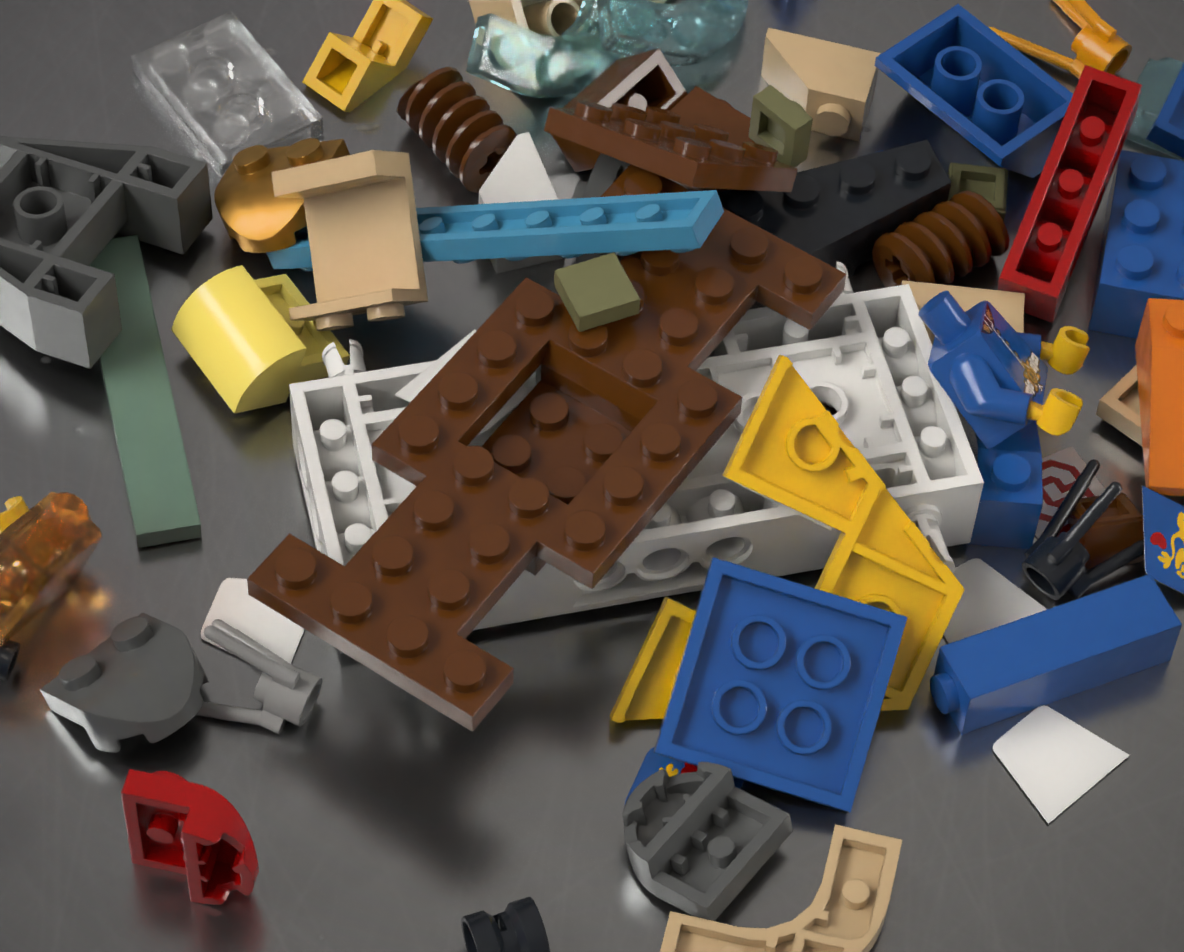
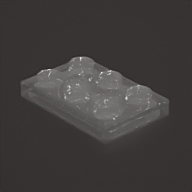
[132,11,324,178]

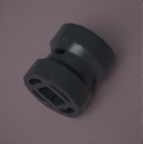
[461,897,550,952]

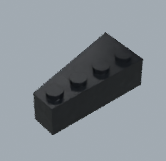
[718,140,951,310]

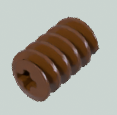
[396,67,517,193]
[872,191,1010,288]

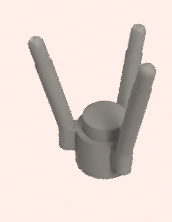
[196,619,323,734]

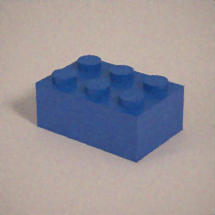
[1088,150,1184,339]

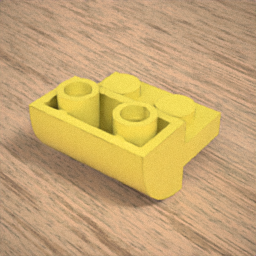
[171,265,350,414]

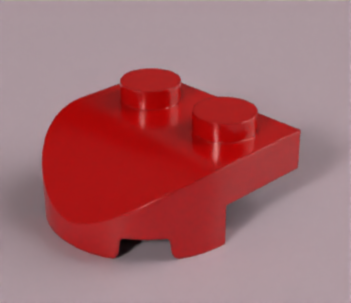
[121,769,259,905]

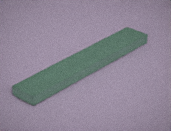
[90,235,202,548]

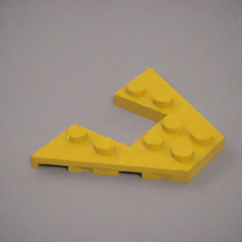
[609,355,965,723]

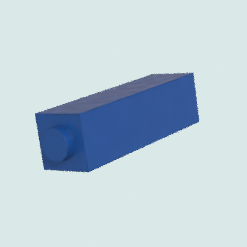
[930,574,1182,735]

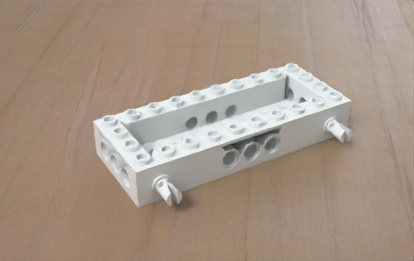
[289,261,984,654]

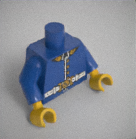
[918,291,1090,450]

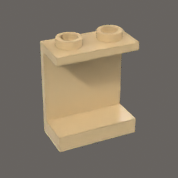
[271,150,428,331]

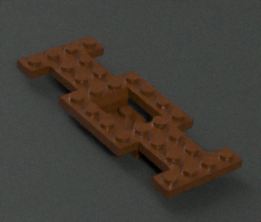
[247,164,846,732]

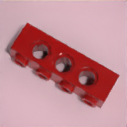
[998,65,1142,323]

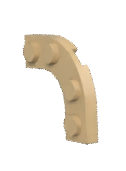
[660,824,902,952]

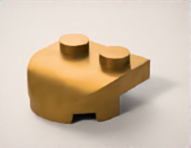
[214,138,350,253]

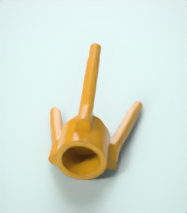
[989,0,1132,79]

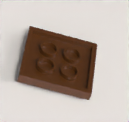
[544,100,798,192]

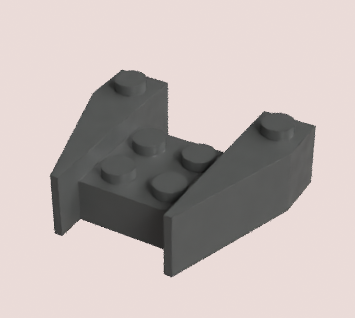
[0,136,213,369]

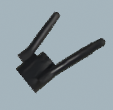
[1021,459,1144,600]

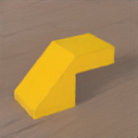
[302,0,433,113]

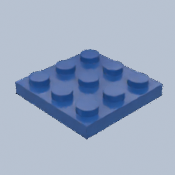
[653,557,908,813]

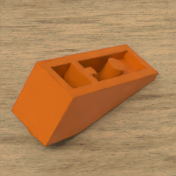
[1135,298,1184,496]

